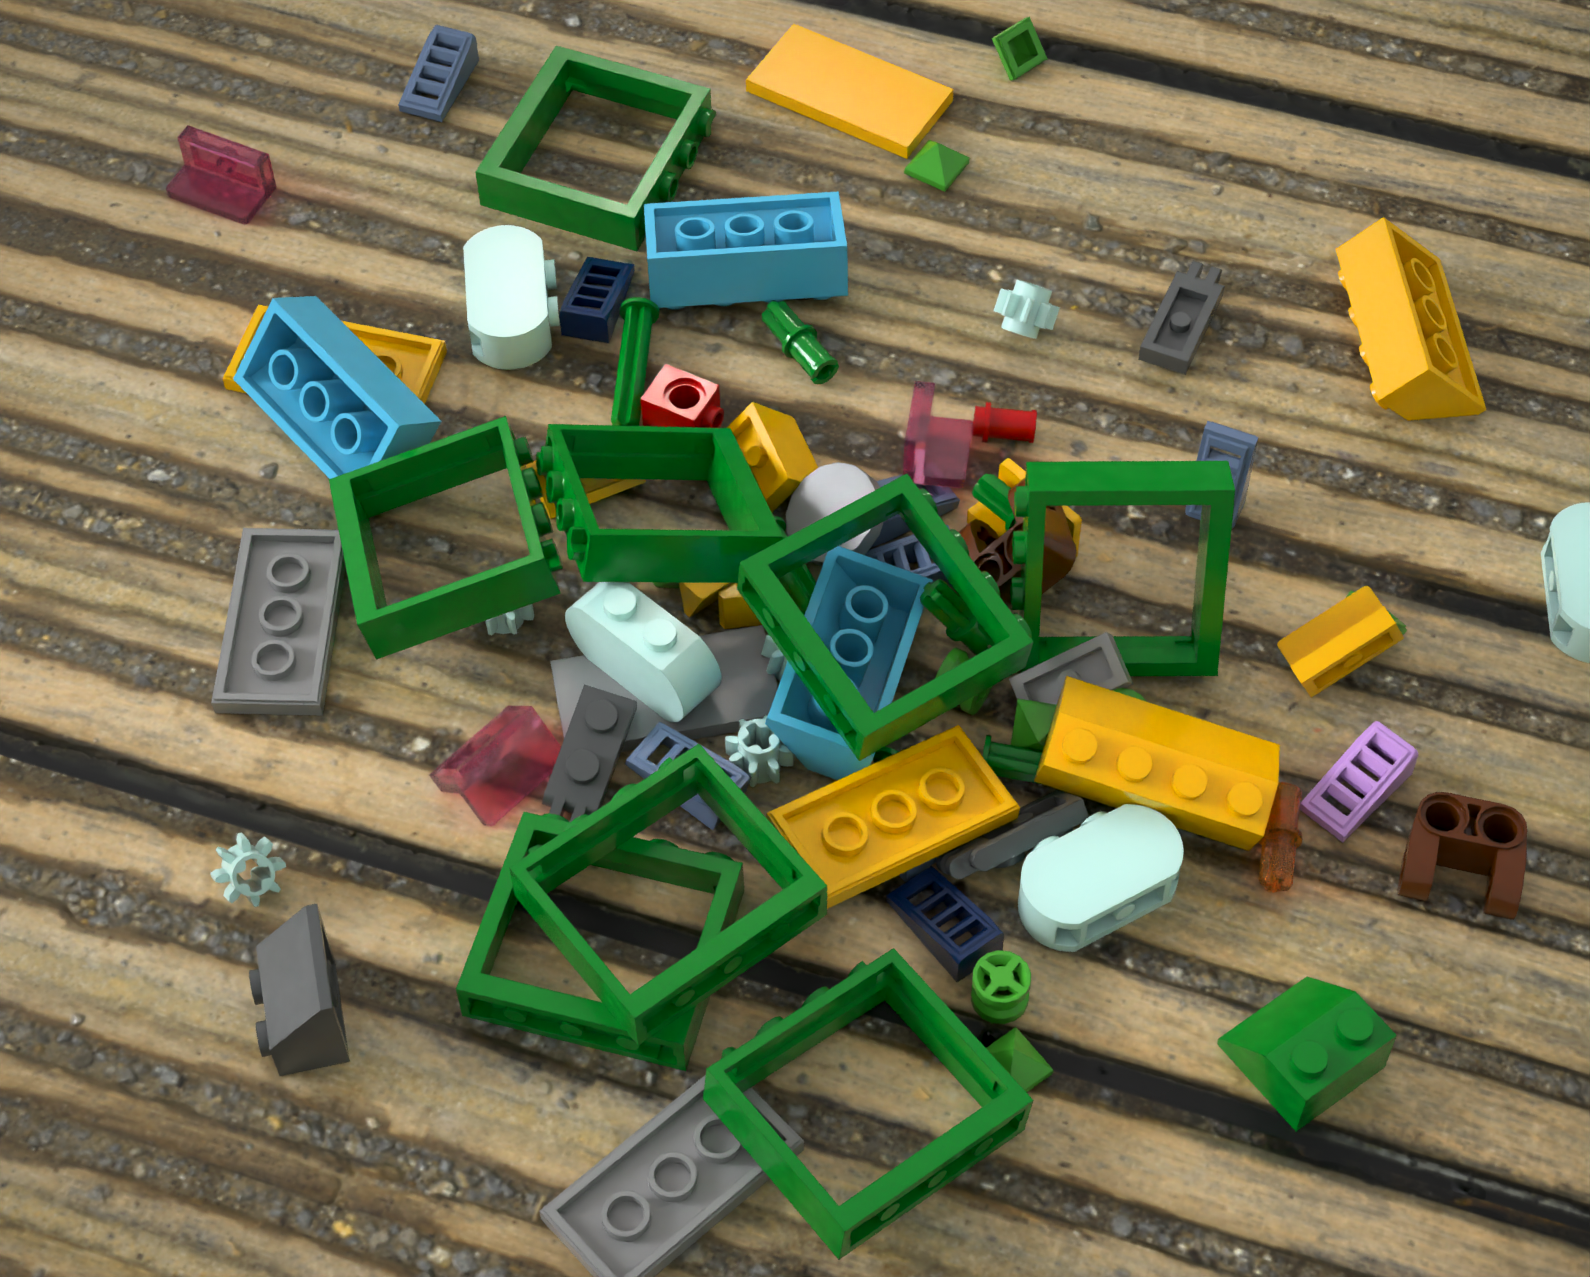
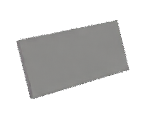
[211,528,346,716]
[550,625,778,752]
[539,1075,804,1277]

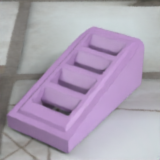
[1299,721,1418,843]

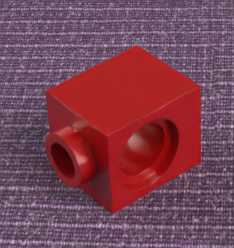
[641,364,724,428]

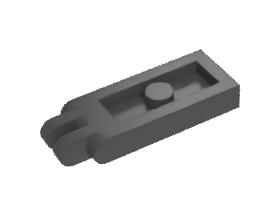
[1138,260,1225,375]
[542,684,637,822]
[936,789,1089,879]

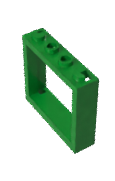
[475,45,716,252]
[329,416,563,660]
[536,424,783,583]
[1010,461,1235,676]
[737,474,1034,761]
[509,744,827,1045]
[456,812,744,1071]
[703,948,1034,1260]

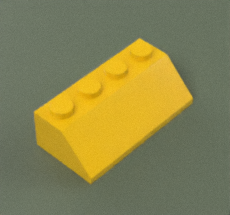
[1336,217,1487,421]
[1034,676,1280,851]

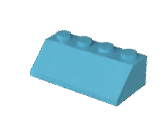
[644,191,848,309]
[233,296,442,479]
[765,546,933,780]

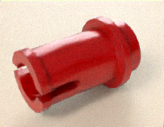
[972,402,1037,443]

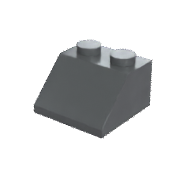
[249,904,350,1076]

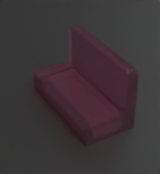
[166,125,277,225]
[903,381,973,488]
[429,706,561,826]

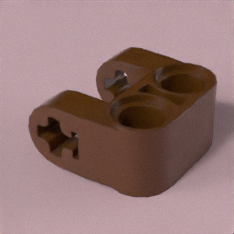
[959,478,1076,609]
[1397,792,1527,920]

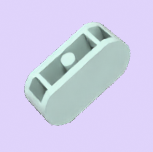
[463,225,560,370]
[1541,502,1590,663]
[565,582,722,722]
[1018,804,1184,952]

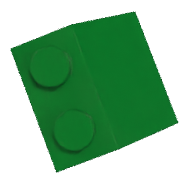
[1217,976,1397,1132]

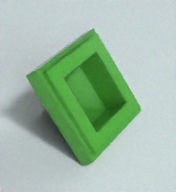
[992,17,1047,80]
[904,140,970,192]
[1011,698,1057,751]
[986,1027,1053,1092]

